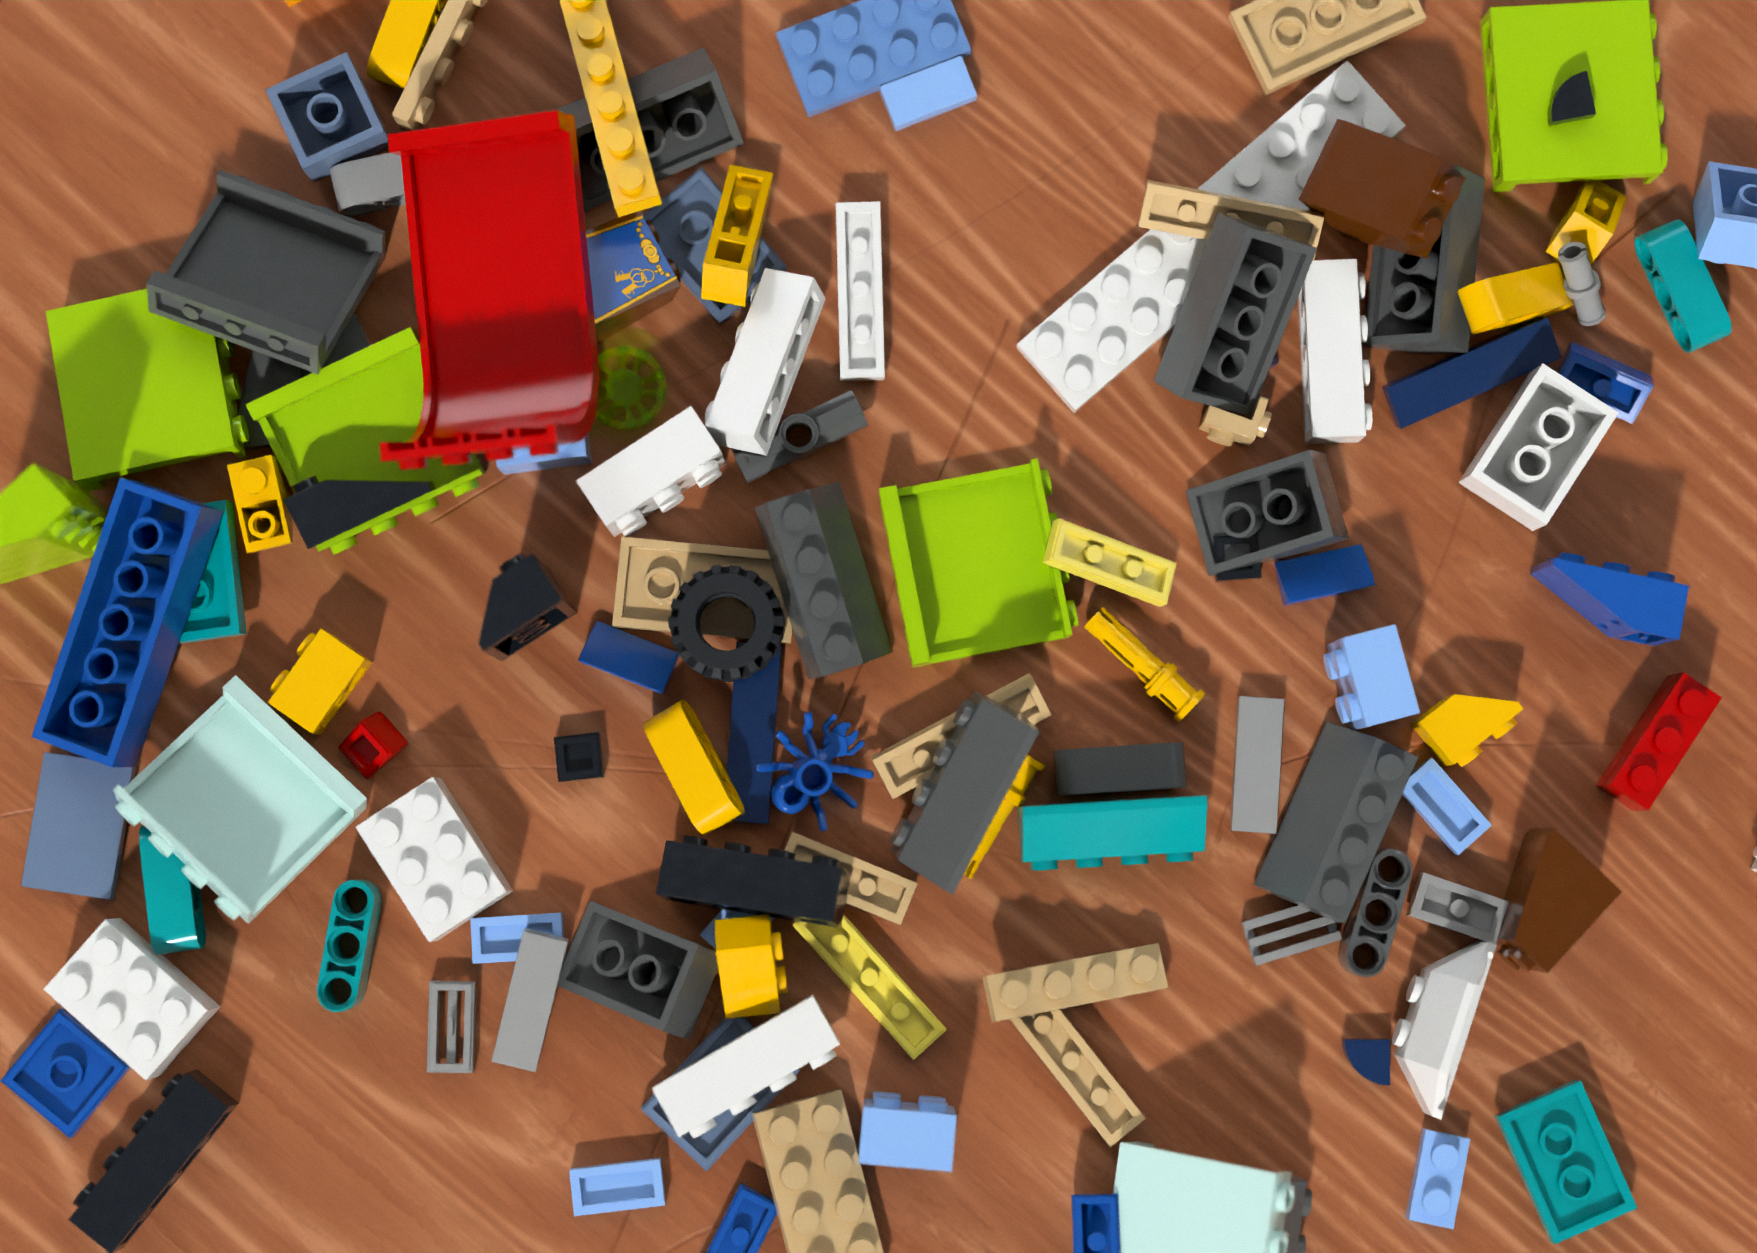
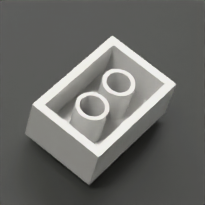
[1458,363,1619,531]
[576,406,726,537]
[356,777,513,942]
[43,918,221,1080]

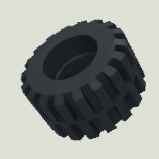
[668,565,784,682]

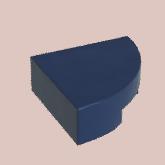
[1342,1039,1390,1086]

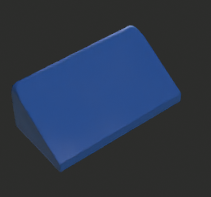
[1557,342,1654,424]
[1274,544,1375,606]
[578,621,679,695]
[1071,1194,1120,1253]

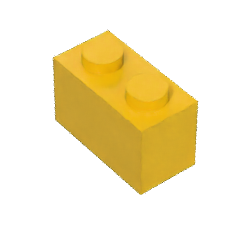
[268,628,373,735]
[715,914,788,1019]

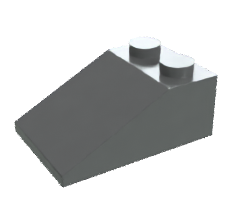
[1186,450,1349,576]
[558,901,718,1040]

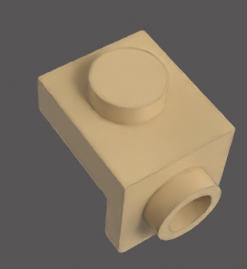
[1198,396,1272,446]

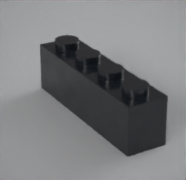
[656,835,850,928]
[68,1070,239,1253]

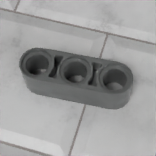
[1054,742,1187,796]
[1338,849,1413,977]

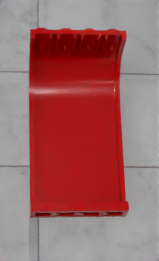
[379,110,599,470]

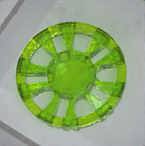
[595,346,667,430]

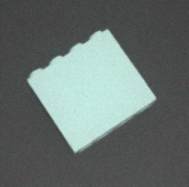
[114,675,367,924]
[1113,1141,1295,1253]

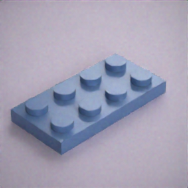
[776,0,971,117]

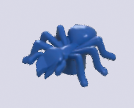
[756,711,874,832]

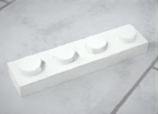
[836,202,885,381]

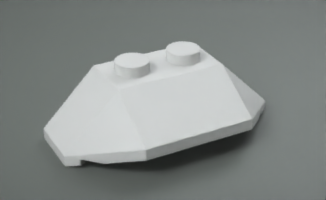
[1392,940,1497,1119]

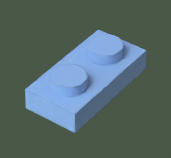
[1405,1128,1470,1229]

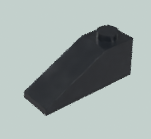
[284,475,436,549]

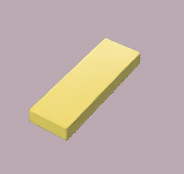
[1043,518,1177,607]

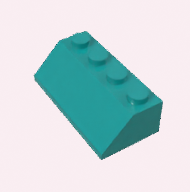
[1017,796,1207,871]

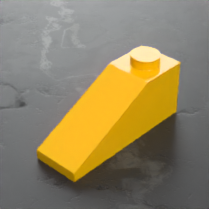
[701,165,773,307]

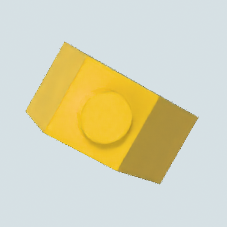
[1546,180,1627,266]

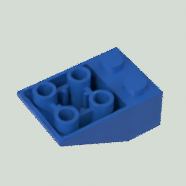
[1530,553,1689,646]

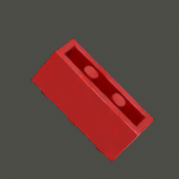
[1596,672,1722,811]

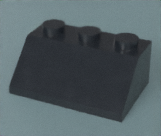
[478,553,577,661]

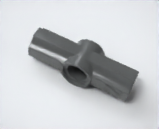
[731,390,868,484]

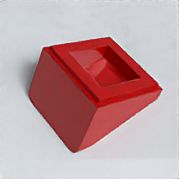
[338,712,408,780]

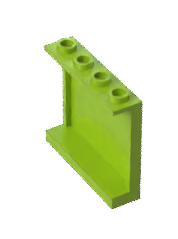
[1480,0,1668,192]
[46,289,249,492]
[245,327,486,555]
[878,458,1078,668]

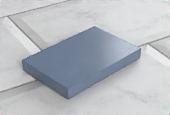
[643,167,787,326]
[21,752,137,900]
[641,1017,800,1172]

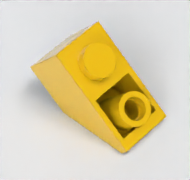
[227,455,293,554]
[1410,694,1523,767]

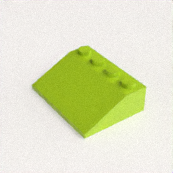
[0,463,109,585]

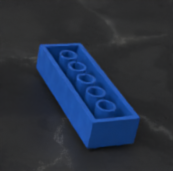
[31,478,224,768]

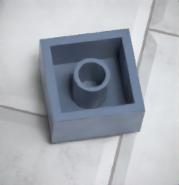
[265,52,389,183]

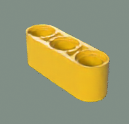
[367,0,448,90]
[1457,262,1573,334]
[643,700,744,836]

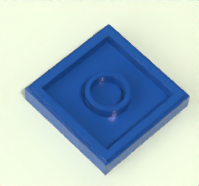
[0,1008,131,1138]

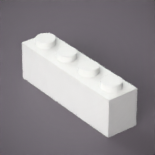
[1298,259,1372,444]
[705,268,826,456]
[652,994,840,1139]

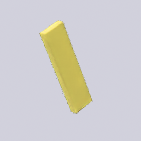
[793,914,947,1060]

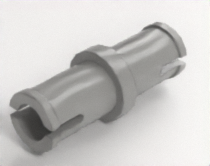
[1558,242,1606,326]

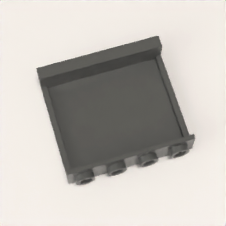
[146,169,385,374]

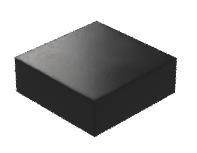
[1213,534,1262,582]
[554,732,605,782]

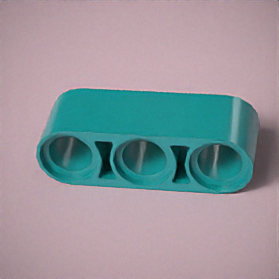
[1634,219,1732,353]
[139,825,206,955]
[317,880,382,1012]

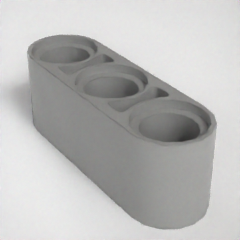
[330,153,406,216]

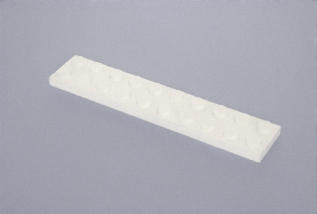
[1016,60,1406,413]

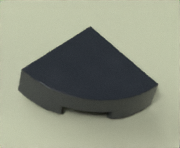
[1548,71,1596,126]

